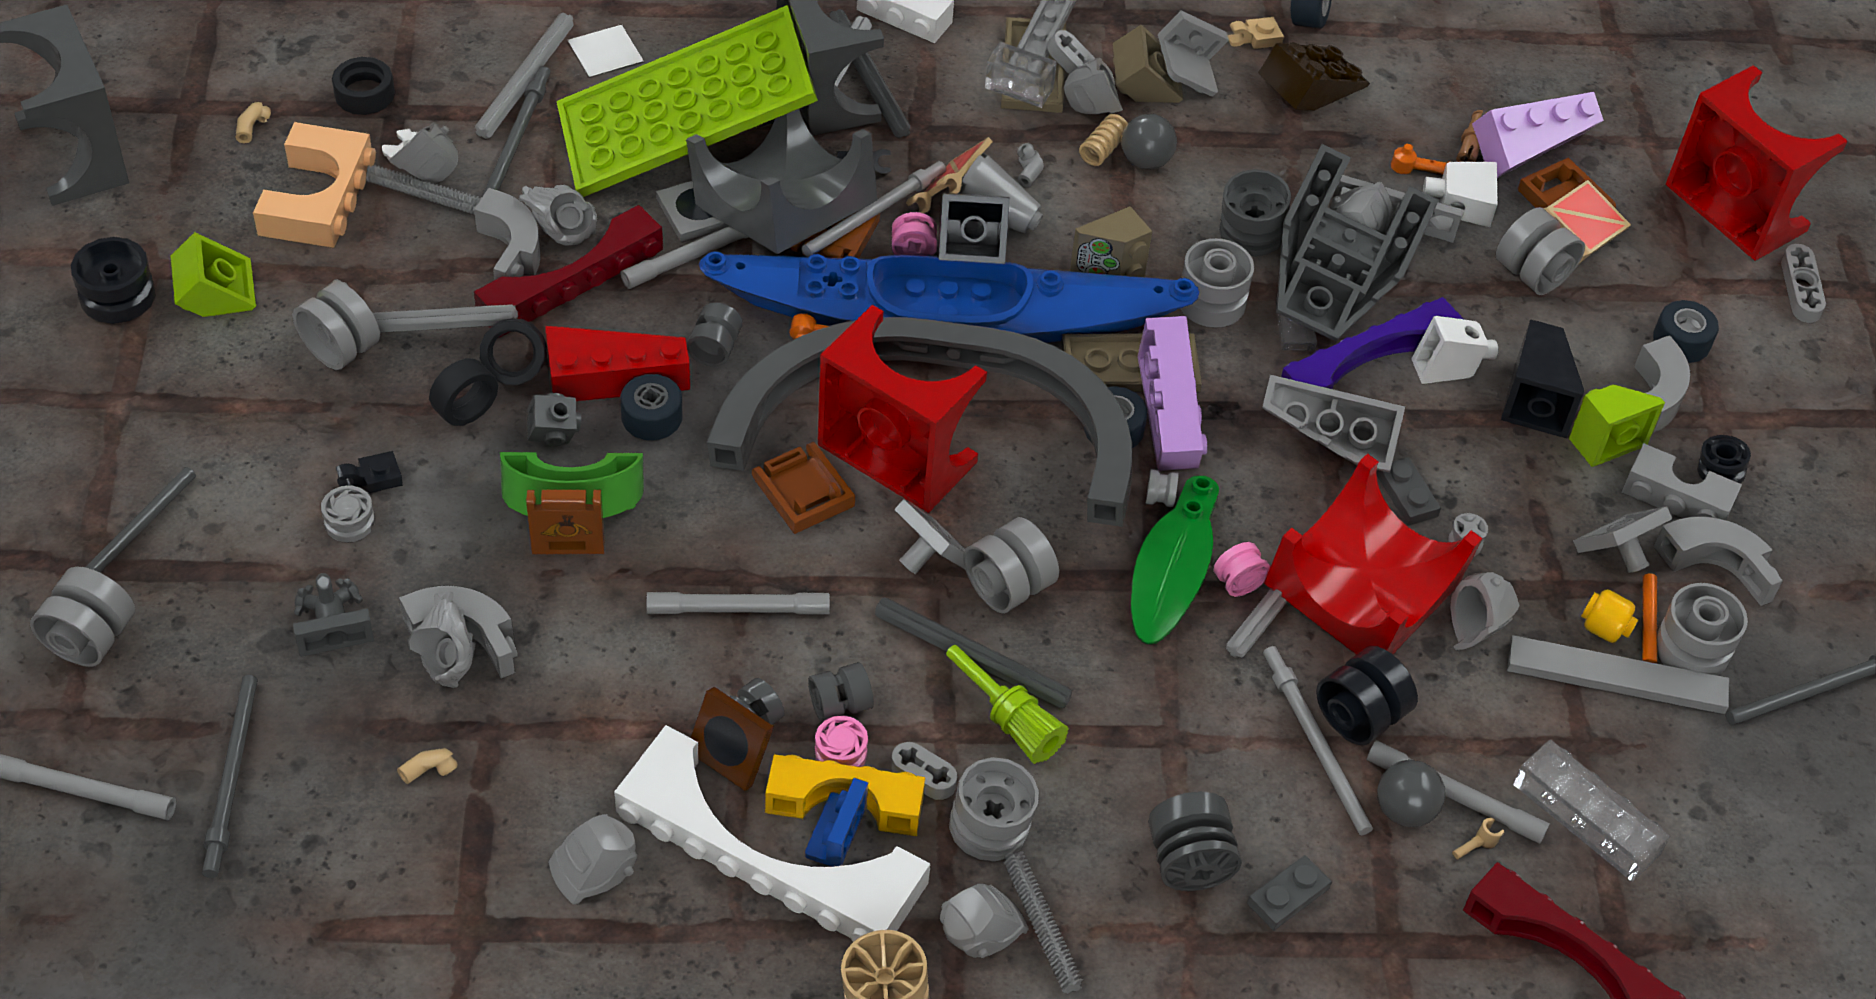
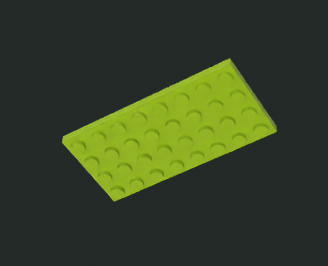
[557,5,818,197]

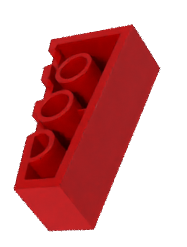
[545,326,690,401]

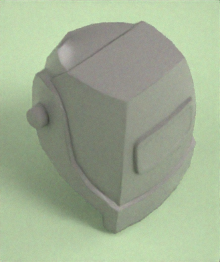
[1064,56,1123,114]
[389,122,458,183]
[1329,182,1393,234]
[1450,572,1519,650]
[548,814,638,904]
[940,884,1029,958]

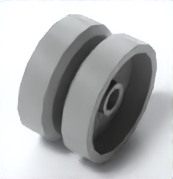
[292,281,380,370]

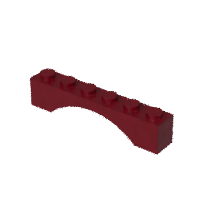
[474,205,663,338]
[1463,862,1686,999]

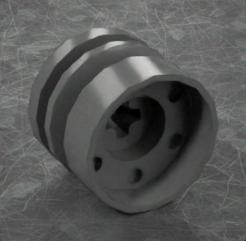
[1219,169,1291,257]
[1148,791,1242,891]

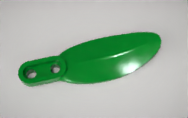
[1131,476,1219,644]

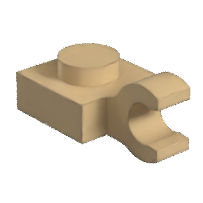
[1228,17,1284,49]

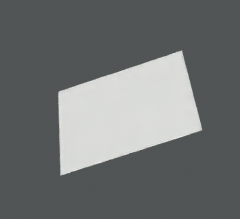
[568,25,644,77]

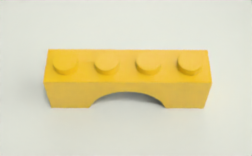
[765,754,925,836]

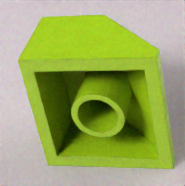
[170,232,256,317]
[1569,384,1665,467]

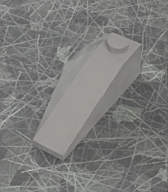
[1262,375,1405,473]

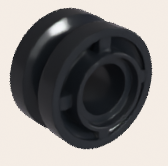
[1697,435,1751,484]

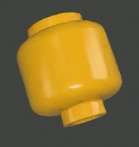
[1581,589,1639,643]

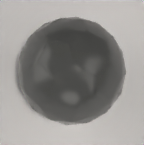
[1121,113,1177,170]
[1377,760,1445,827]

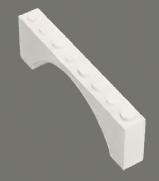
[614,725,930,942]

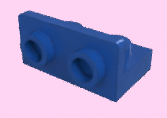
[805,778,868,867]

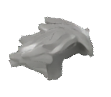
[519,185,597,246]
[408,591,476,688]

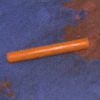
[1642,573,1657,663]

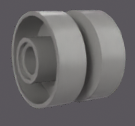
[1496,207,1585,295]
[1180,238,1254,327]
[963,517,1059,613]
[30,567,135,667]
[1657,583,1748,676]

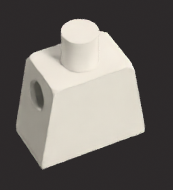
[1423,162,1498,227]
[1412,316,1498,384]

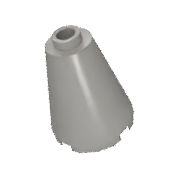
[957,152,1044,233]

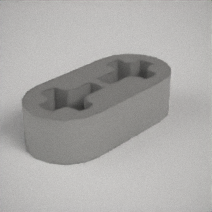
[1047,30,1095,74]
[891,742,957,800]

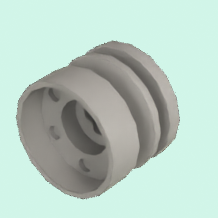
[949,757,1039,861]

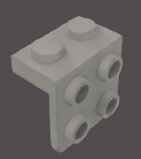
[1158,10,1229,97]

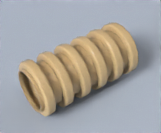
[1079,114,1128,166]

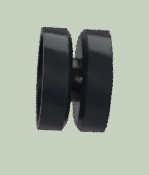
[71,237,156,324]

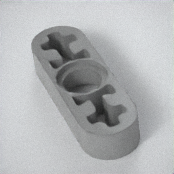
[1781,244,1826,323]

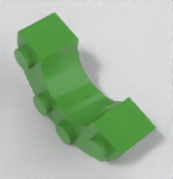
[500,452,644,518]

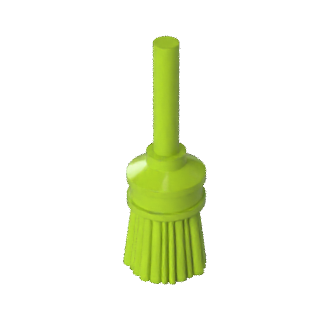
[946,645,1069,764]

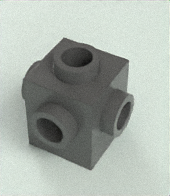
[527,393,581,446]

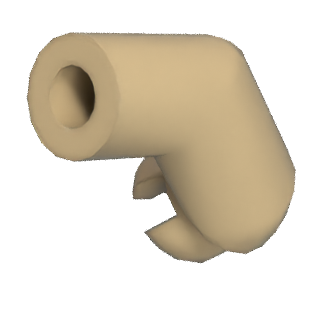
[235,102,271,143]
[397,748,458,784]

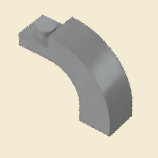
[474,188,540,280]
[1634,335,1690,433]
[1654,517,1783,606]
[399,586,517,678]

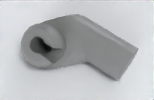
[1017,143,1044,188]

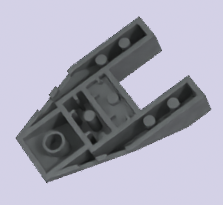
[1276,144,1439,341]

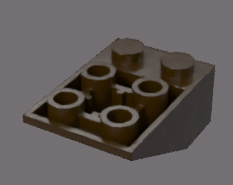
[1258,42,1370,111]

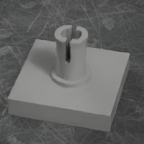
[894,499,965,574]
[1573,506,1672,573]

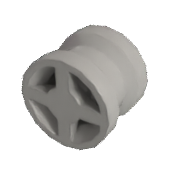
[1146,469,1178,508]
[1448,513,1488,557]

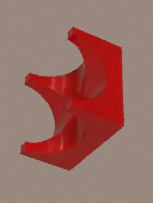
[1665,65,1848,261]
[818,305,987,513]
[1264,453,1483,654]

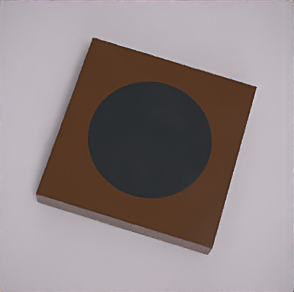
[691,687,774,791]

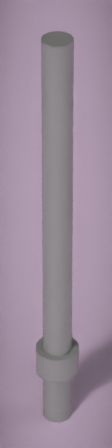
[802,161,946,257]
[1263,646,1373,836]

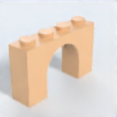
[253,122,376,248]

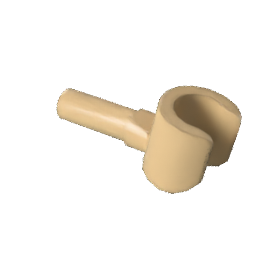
[1453,818,1504,859]

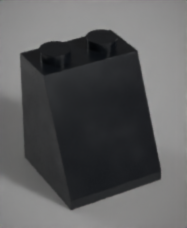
[938,193,1010,264]
[1501,319,1584,439]

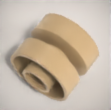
[841,930,930,999]

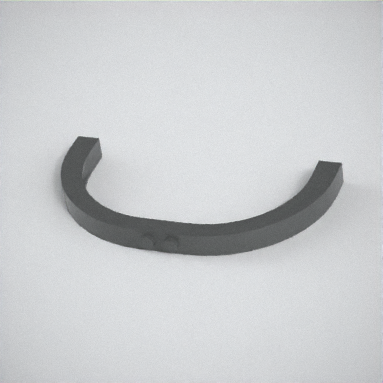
[707,317,1132,527]

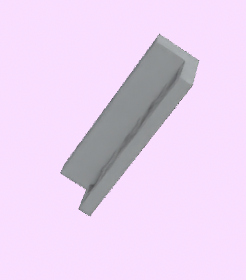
[1332,175,1463,243]

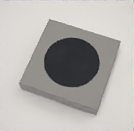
[656,181,729,242]

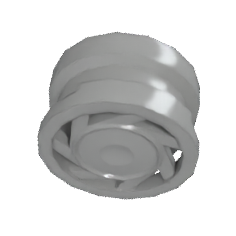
[321,485,375,542]

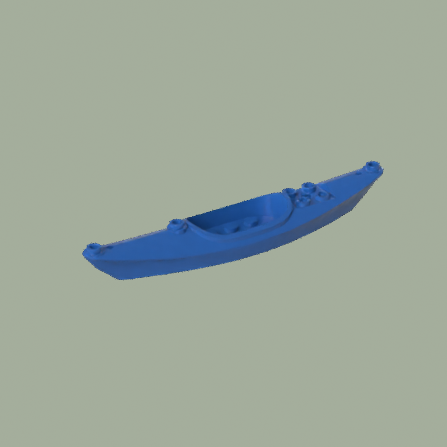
[699,251,1199,343]

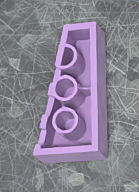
[1472,92,1603,178]
[1137,316,1207,471]

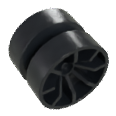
[1316,646,1418,746]

